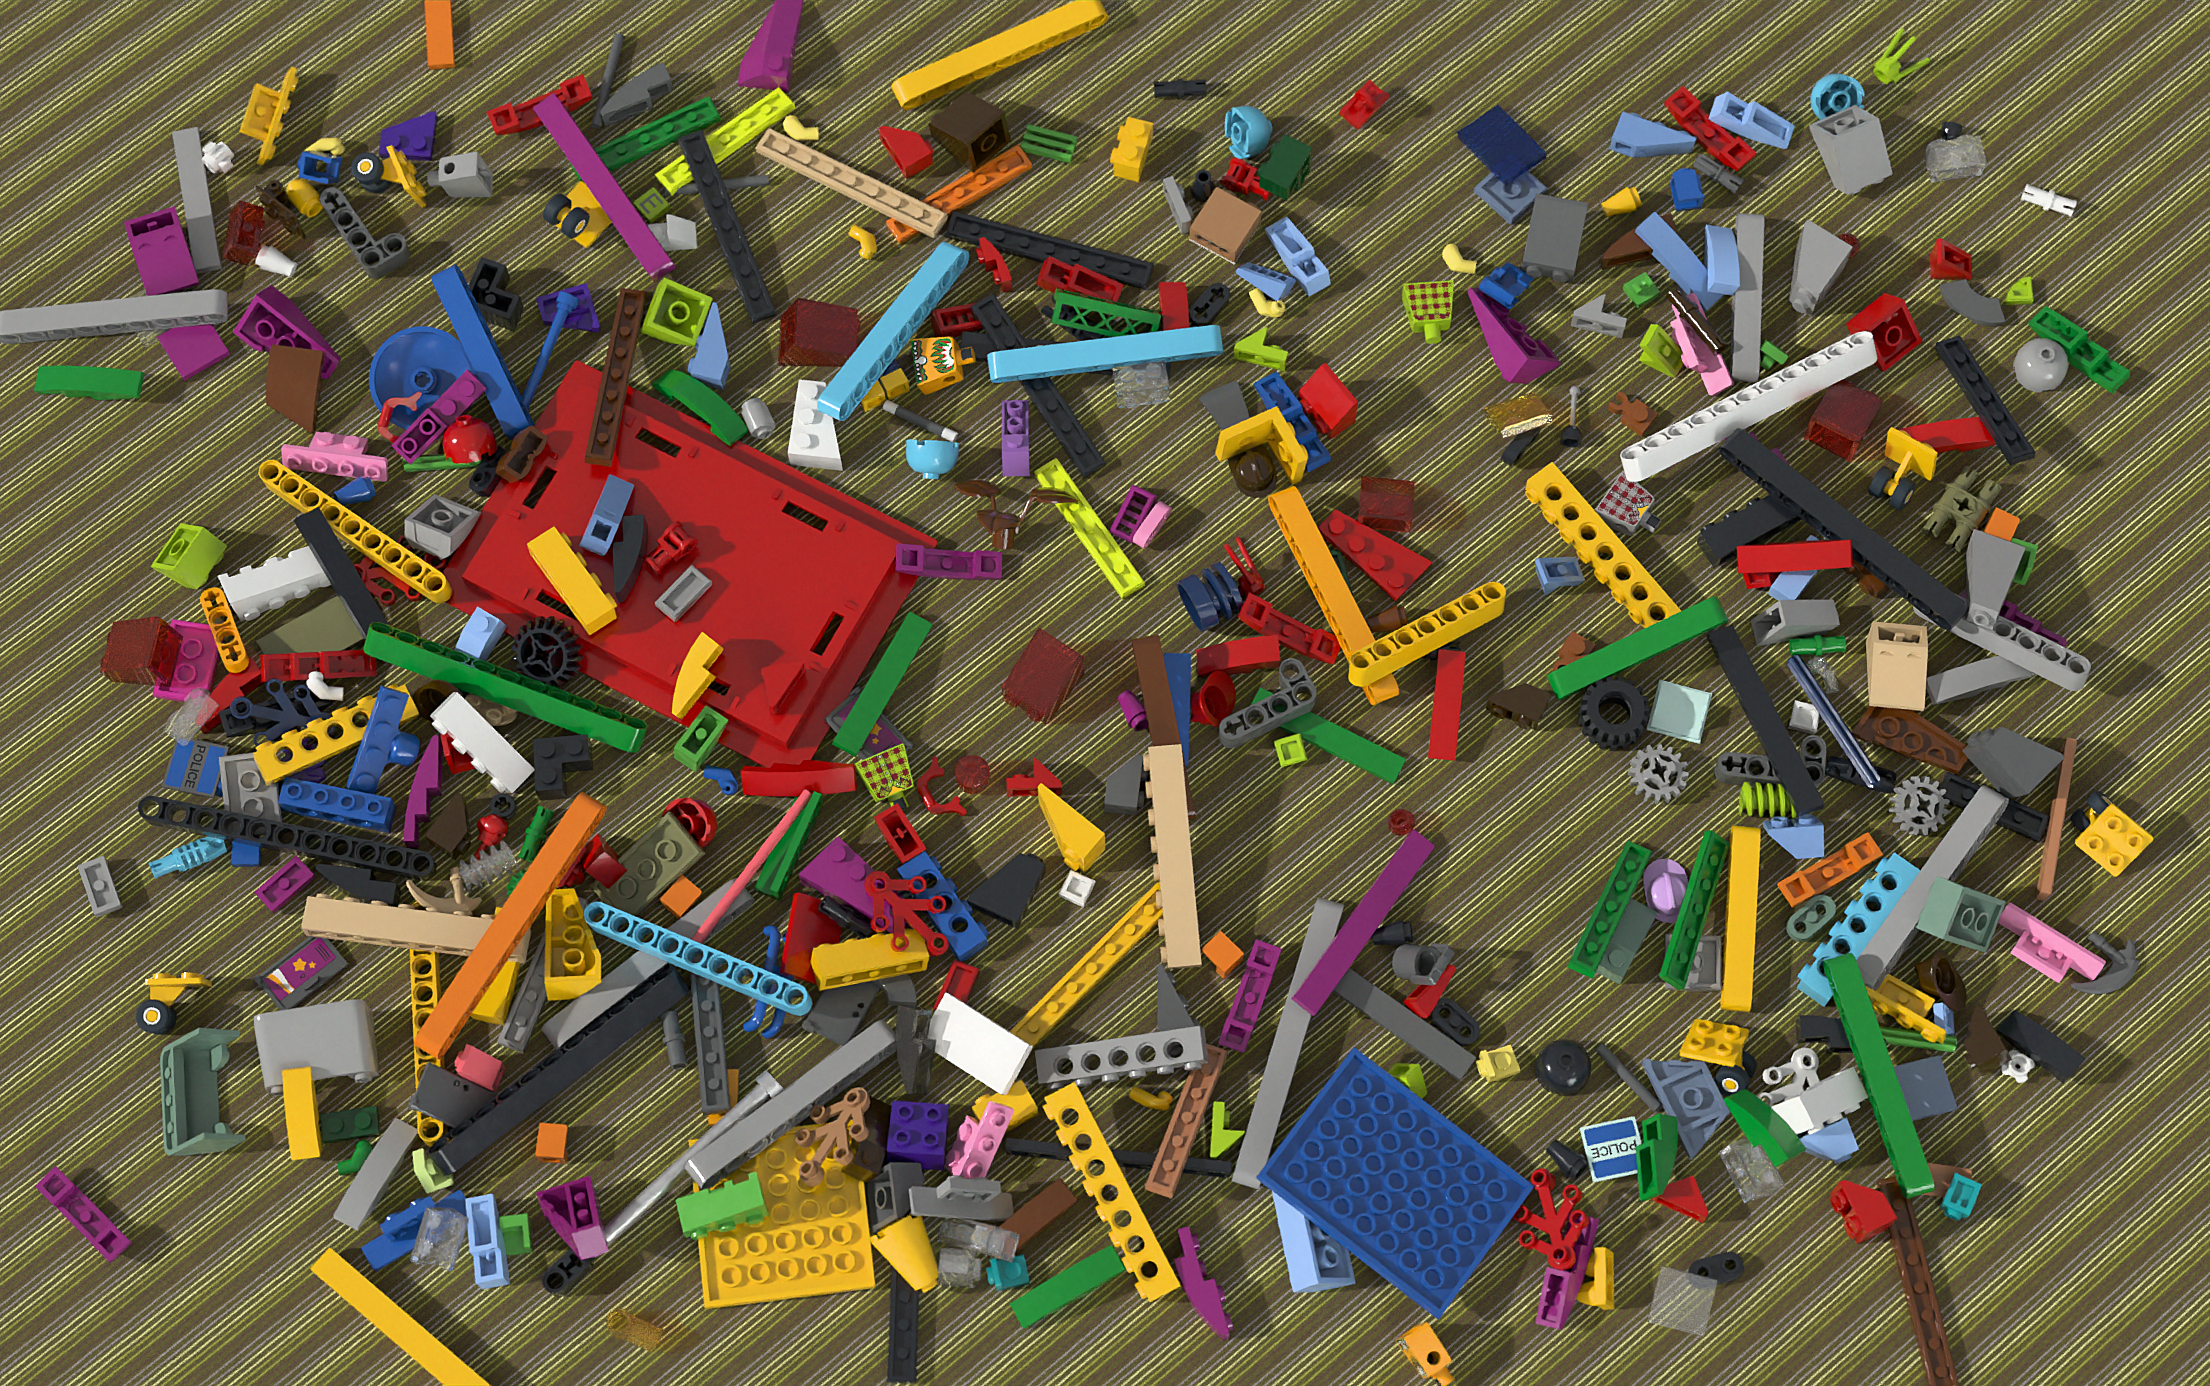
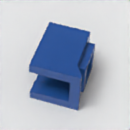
[298,150,342,184]
[1670,168,1705,212]

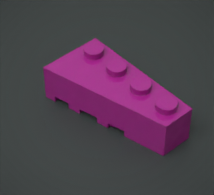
[799,836,917,934]

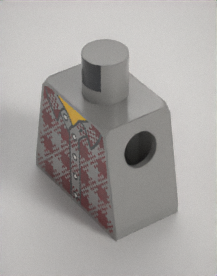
[1595,471,1662,536]

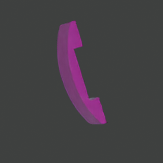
[896,543,1002,580]
[1218,940,1282,1053]
[35,1166,132,1263]

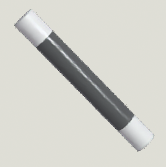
[883,400,958,442]

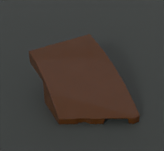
[266,344,325,434]

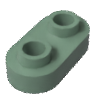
[1786,895,1836,942]

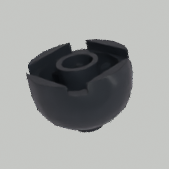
[1535,1039,1592,1097]

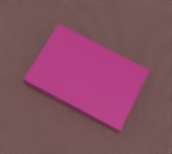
[153,619,224,705]

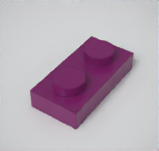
[254,856,316,914]

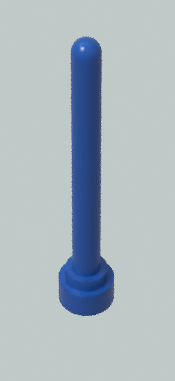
[522,291,579,409]

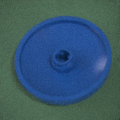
[369,326,477,430]

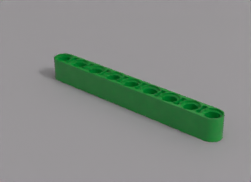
[1823,953,1934,1199]

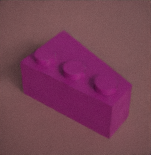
[536,1176,609,1260]

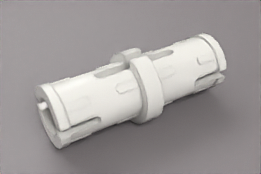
[2021,184,2077,217]

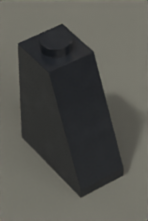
[967,853,1046,929]

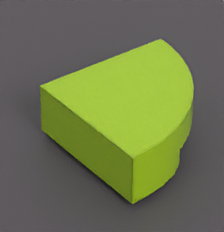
[2006,276,2034,305]

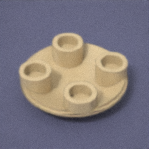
[465,693,518,726]

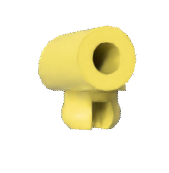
[783,115,819,141]
[305,138,345,156]
[1442,244,1477,274]
[1249,288,1285,318]

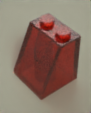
[778,297,860,367]
[1803,379,1883,462]
[100,617,183,687]
[1002,628,1084,725]

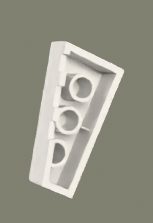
[218,546,331,622]

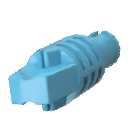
[148,837,227,879]

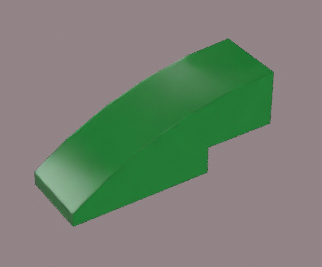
[1724,1089,1806,1168]
[1635,1113,1678,1202]

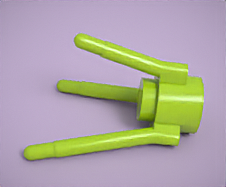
[1873,28,1930,84]

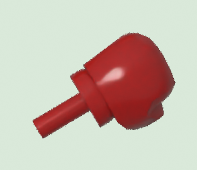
[473,814,509,860]

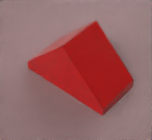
[1930,238,1972,280]
[761,661,805,715]
[874,803,927,864]
[581,834,627,889]
[1651,1176,1709,1223]

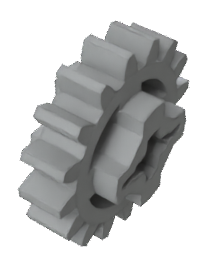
[1628,744,1689,804]
[1889,776,1950,835]

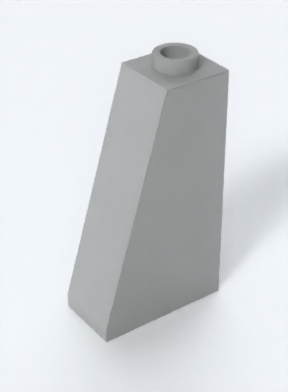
[1966,529,2026,630]

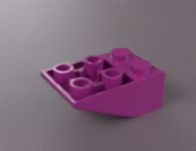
[124,206,199,296]

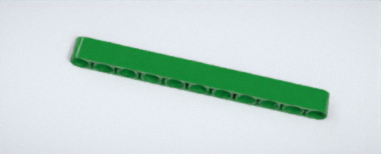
[363,622,648,753]

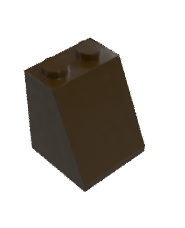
[928,91,1011,173]

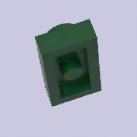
[320,1106,381,1144]

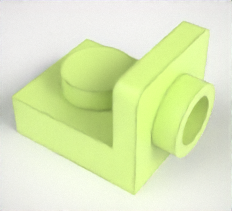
[412,1148,453,1193]

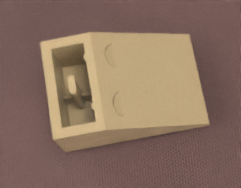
[1866,621,1928,711]

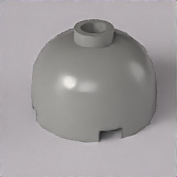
[2013,338,2068,392]

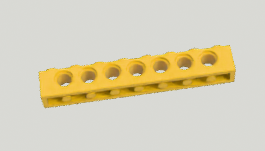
[1525,462,1681,628]
[1043,1082,1181,1302]

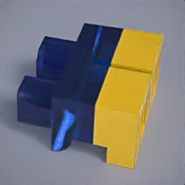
[860,358,910,412]

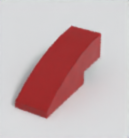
[1035,256,1123,302]
[1196,635,1280,677]
[195,656,266,734]

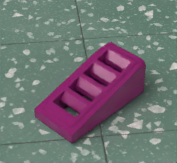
[1109,484,1158,544]

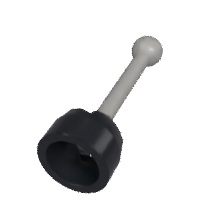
[1560,386,1582,448]

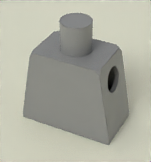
[427,152,493,197]

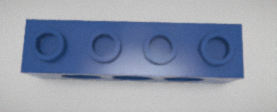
[278,777,397,833]
[897,851,989,962]

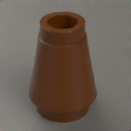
[1368,605,1408,633]

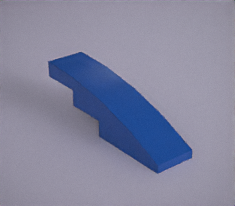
[1254,371,1331,472]
[1164,653,1191,767]

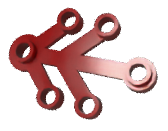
[353,535,447,607]
[864,871,949,957]
[1513,1168,1589,1271]

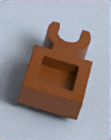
[1608,391,1658,437]
[1552,631,1596,672]

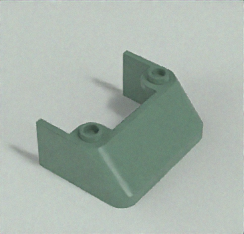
[160,1028,245,1156]

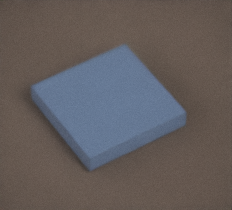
[1474,155,1548,225]
[1894,1055,1957,1121]

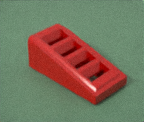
[930,302,983,338]
[1404,965,1456,1018]

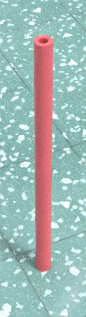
[691,790,812,944]

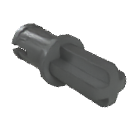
[1693,154,1744,194]

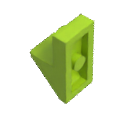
[1639,324,1683,377]
[1234,327,1288,371]
[1210,1101,1246,1161]

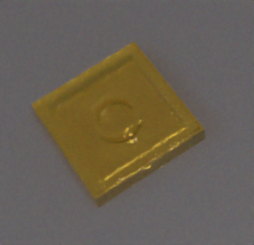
[1484,392,1553,438]

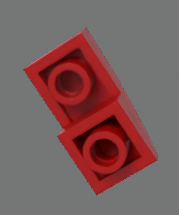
[976,237,1013,293]
[1159,282,1189,331]

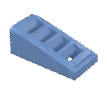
[1236,262,1296,301]

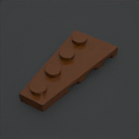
[1852,706,1968,774]

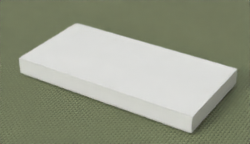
[919,993,1033,1096]

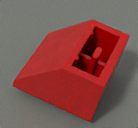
[1830,1180,1897,1244]

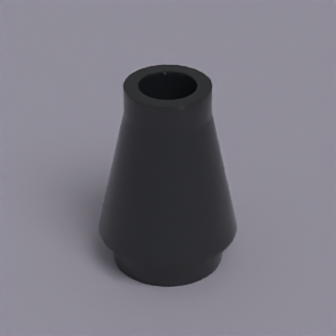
[1190,170,1216,202]
[1372,919,1413,946]
[1546,1139,1589,1180]

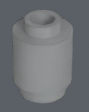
[741,398,776,439]

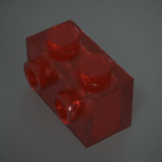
[222,200,265,266]

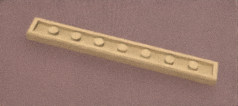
[756,128,948,239]

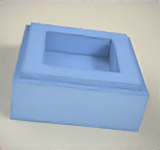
[1933,1003,1955,1036]

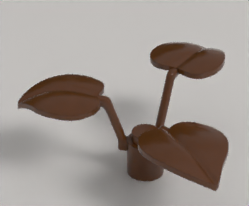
[954,480,1078,549]

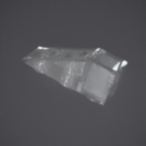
[937,1217,1020,1262]

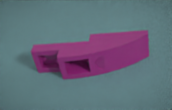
[391,370,488,465]
[1174,1227,1233,1340]

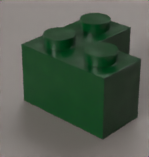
[1257,134,1312,201]

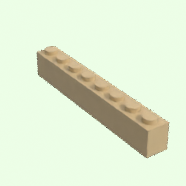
[1143,744,1202,970]
[301,894,531,963]

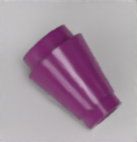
[1118,690,1148,731]

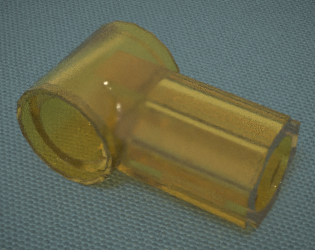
[606,1309,664,1353]

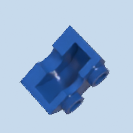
[1479,262,1534,309]

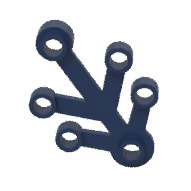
[230,678,336,753]

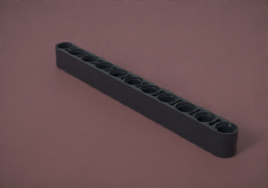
[1719,428,1968,631]
[138,796,437,881]
[427,966,690,1176]

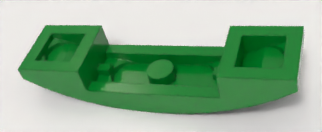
[652,369,748,446]

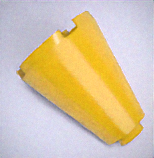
[869,1214,940,1293]

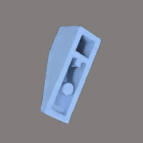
[454,607,507,695]

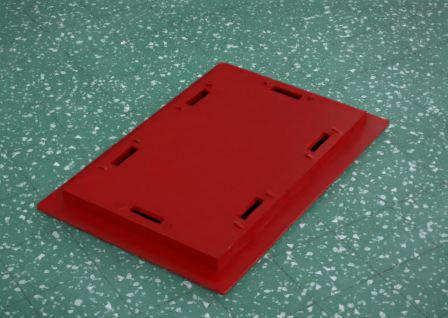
[432,361,938,768]

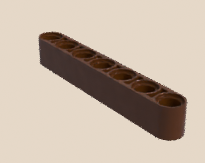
[1131,634,1196,820]

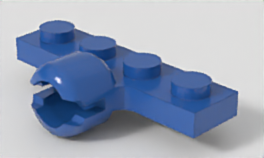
[345,686,420,794]

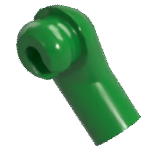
[337,1140,373,1176]

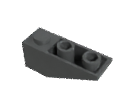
[1157,964,1200,1057]

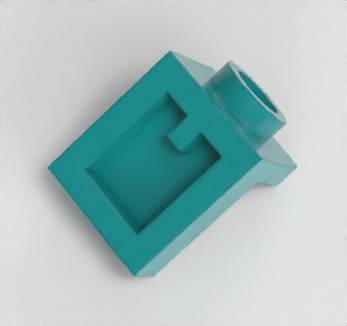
[1939,1173,1982,1220]
[986,1255,1030,1291]

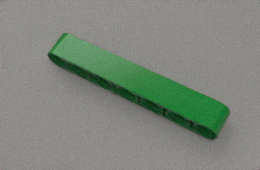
[1546,596,1729,701]

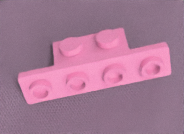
[1670,293,1734,396]
[281,432,388,482]
[1998,903,2106,983]
[945,1101,1014,1179]

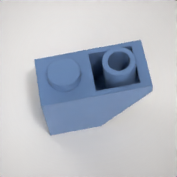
[1763,814,1824,859]

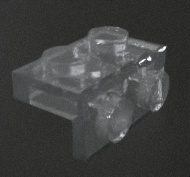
[1112,360,1170,408]
[163,687,219,746]
[410,1207,469,1271]

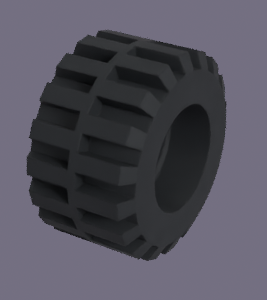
[1578,676,1650,751]

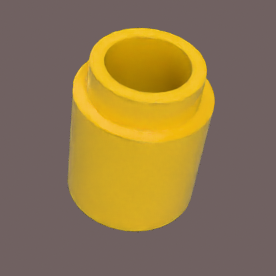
[286,178,323,217]

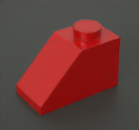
[878,126,934,179]

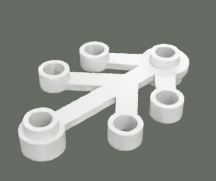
[1757,1048,1820,1107]

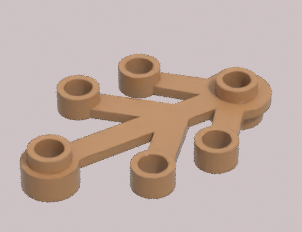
[795,1087,870,1186]

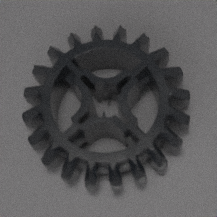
[511,616,584,688]

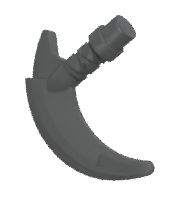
[2071,930,2139,994]

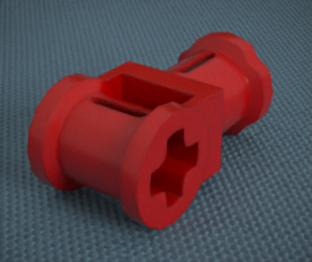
[1220,158,1272,201]
[642,521,698,575]

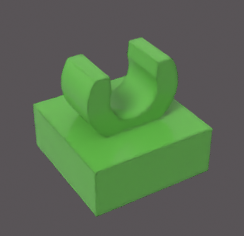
[1623,272,1660,309]
[1760,338,1789,371]

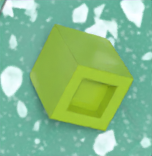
[1387,1063,1427,1099]

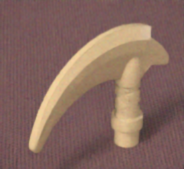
[406,867,482,917]

